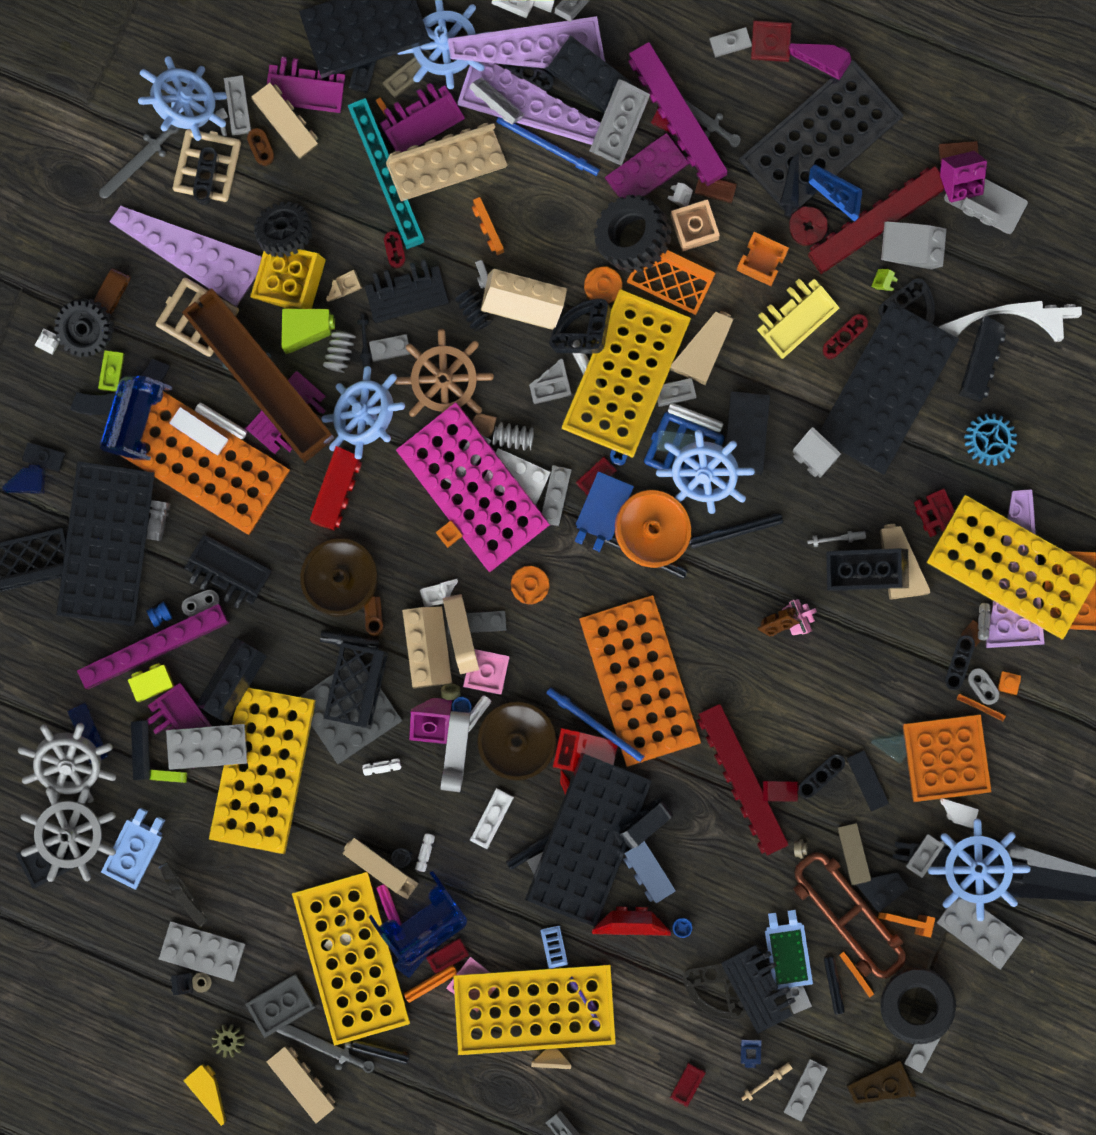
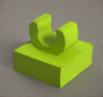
[871,269,897,291]

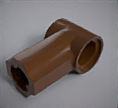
[364,597,384,637]

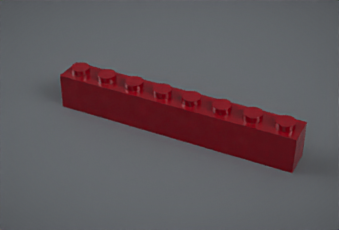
[808,167,945,275]
[697,704,788,856]

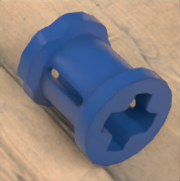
[610,449,627,466]

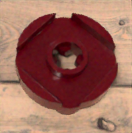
[789,207,827,246]

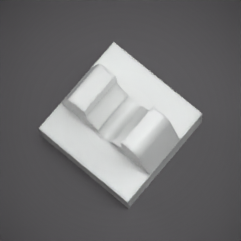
[668,183,693,207]
[35,328,60,355]

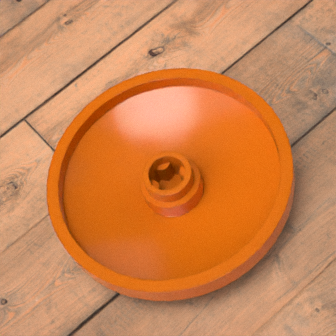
[615,490,691,568]

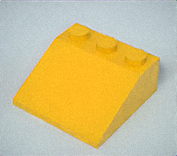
[250,249,326,309]

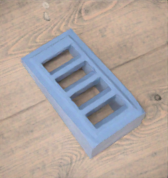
[541,926,568,969]

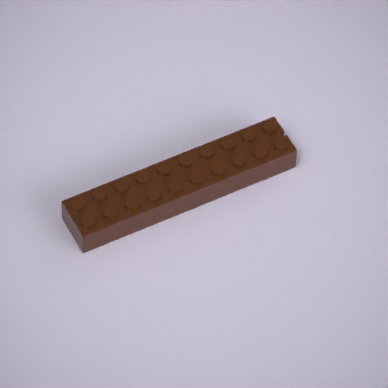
[182,288,335,463]

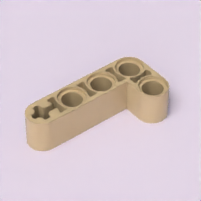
[443,594,479,675]

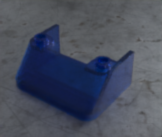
[100,376,172,460]
[369,871,467,966]

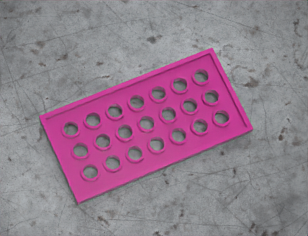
[396,402,551,572]

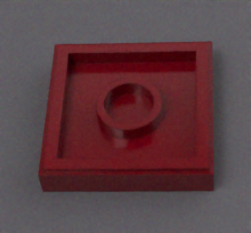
[751,21,792,62]

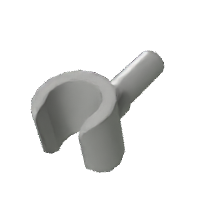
[215,108,228,136]

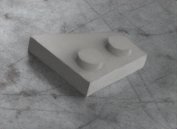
[529,359,571,404]

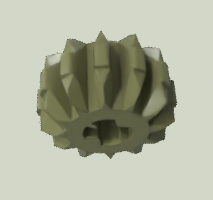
[212,1024,245,1058]

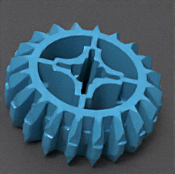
[964,414,1017,466]

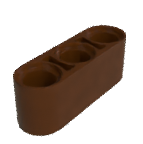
[94,268,131,315]

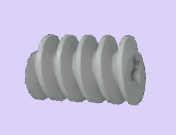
[323,330,356,373]
[493,422,534,451]

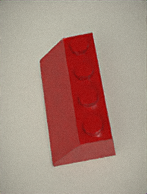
[310,446,362,531]

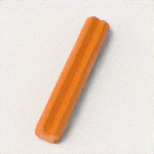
[404,965,457,1002]

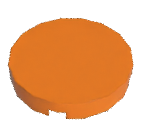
[584,267,622,304]
[511,566,549,605]

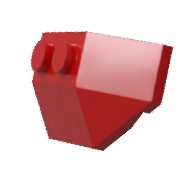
[592,907,671,936]

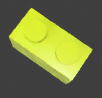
[128,663,175,702]

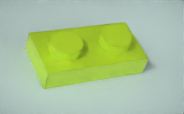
[98,350,125,392]

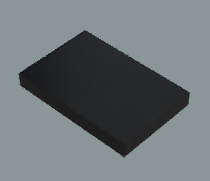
[16,834,83,889]

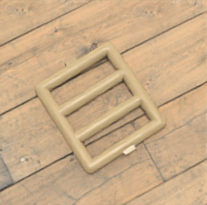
[173,129,241,202]
[156,278,239,357]

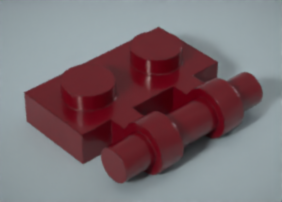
[914,489,955,538]

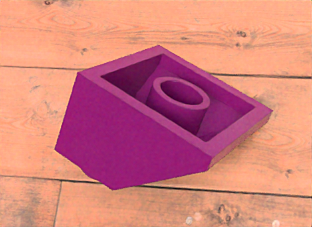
[409,698,452,744]

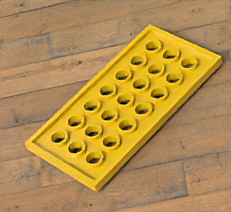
[561,289,691,458]
[926,495,1096,640]
[209,688,316,854]
[292,872,410,1046]
[453,965,615,1055]

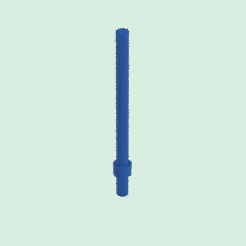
[496,117,600,176]
[546,688,644,762]

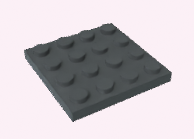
[300,659,402,765]

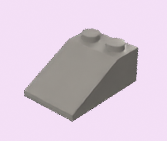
[881,222,946,270]
[792,427,841,478]

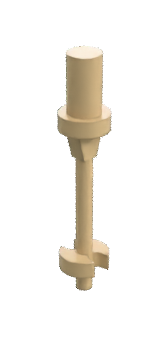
[741,1063,793,1101]

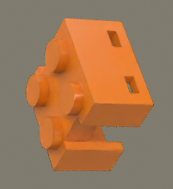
[737,232,789,286]

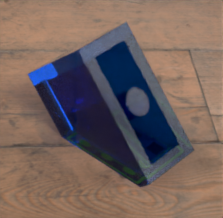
[2,465,45,494]

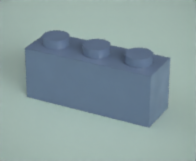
[623,841,676,903]

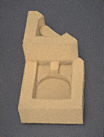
[326,270,363,302]

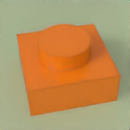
[436,521,463,548]
[997,671,1021,695]

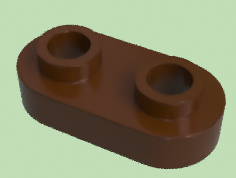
[247,128,274,166]

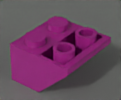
[940,151,987,203]

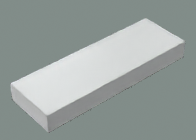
[170,407,228,456]
[470,788,514,849]

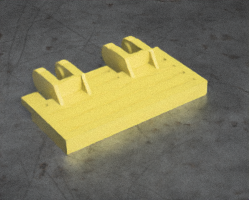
[757,279,839,359]

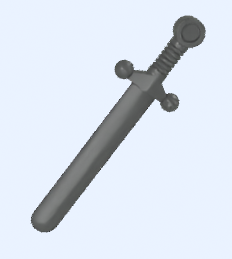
[683,98,740,147]
[99,124,180,198]
[276,1024,375,1073]

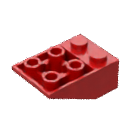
[553,728,617,772]

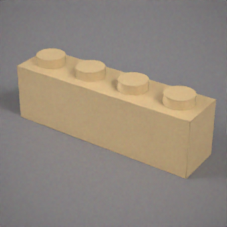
[252,83,318,159]
[267,1046,336,1123]

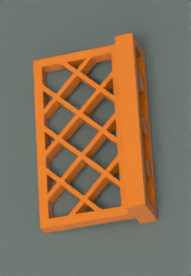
[627,250,716,315]
[878,912,935,938]

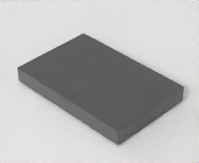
[245,974,316,1038]

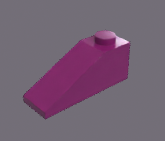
[789,44,851,80]

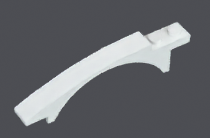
[939,301,1082,342]

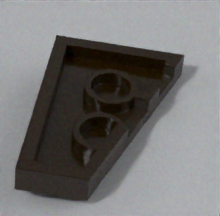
[846,1060,916,1104]

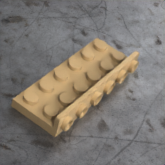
[386,123,507,201]

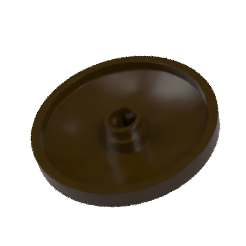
[300,539,378,616]
[478,702,556,781]

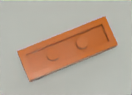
[472,197,504,255]

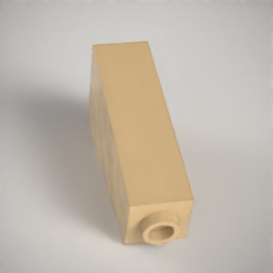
[670,311,733,385]
[880,524,930,599]
[343,838,419,899]

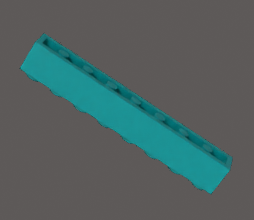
[348,98,424,249]

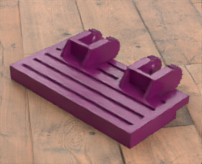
[267,57,345,113]
[380,83,465,153]
[245,371,325,454]
[147,683,212,769]

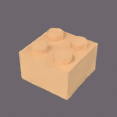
[670,199,720,252]

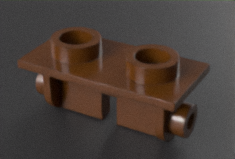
[757,607,800,637]

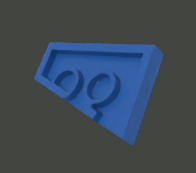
[809,164,862,222]

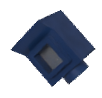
[740,1039,762,1068]

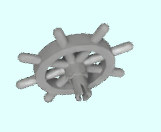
[18,723,116,803]
[21,787,116,882]

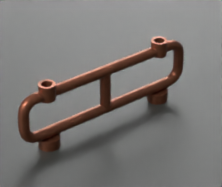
[793,852,906,979]

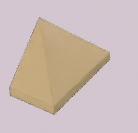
[531,1048,571,1069]

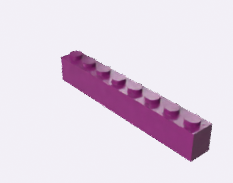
[628,42,727,187]
[77,604,229,690]

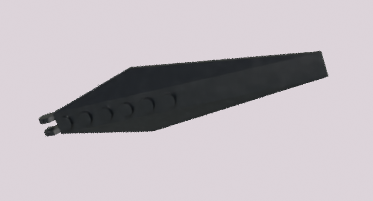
[893,837,1096,902]

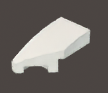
[420,579,458,607]
[940,799,979,828]

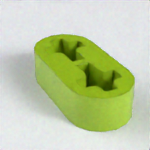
[150,770,187,783]

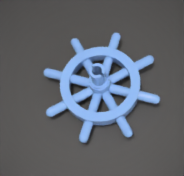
[397,0,489,89]
[138,56,227,141]
[321,366,405,459]
[656,430,755,514]
[928,819,1031,921]

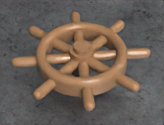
[394,329,494,427]

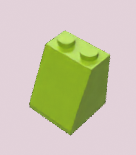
[282,309,335,354]

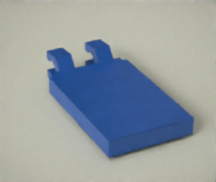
[575,472,634,552]

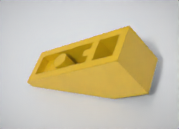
[183,1064,226,1126]

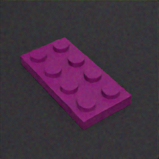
[605,133,689,198]

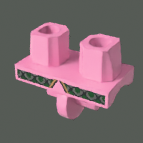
[782,599,817,635]

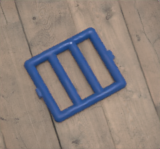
[644,412,724,488]

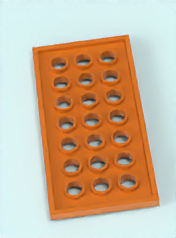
[118,389,290,535]
[579,595,701,767]

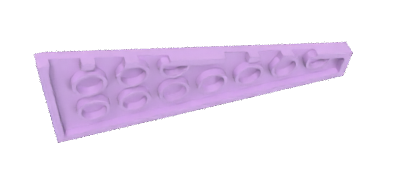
[447,16,605,68]
[458,62,600,145]
[110,206,262,307]
[986,490,1044,648]

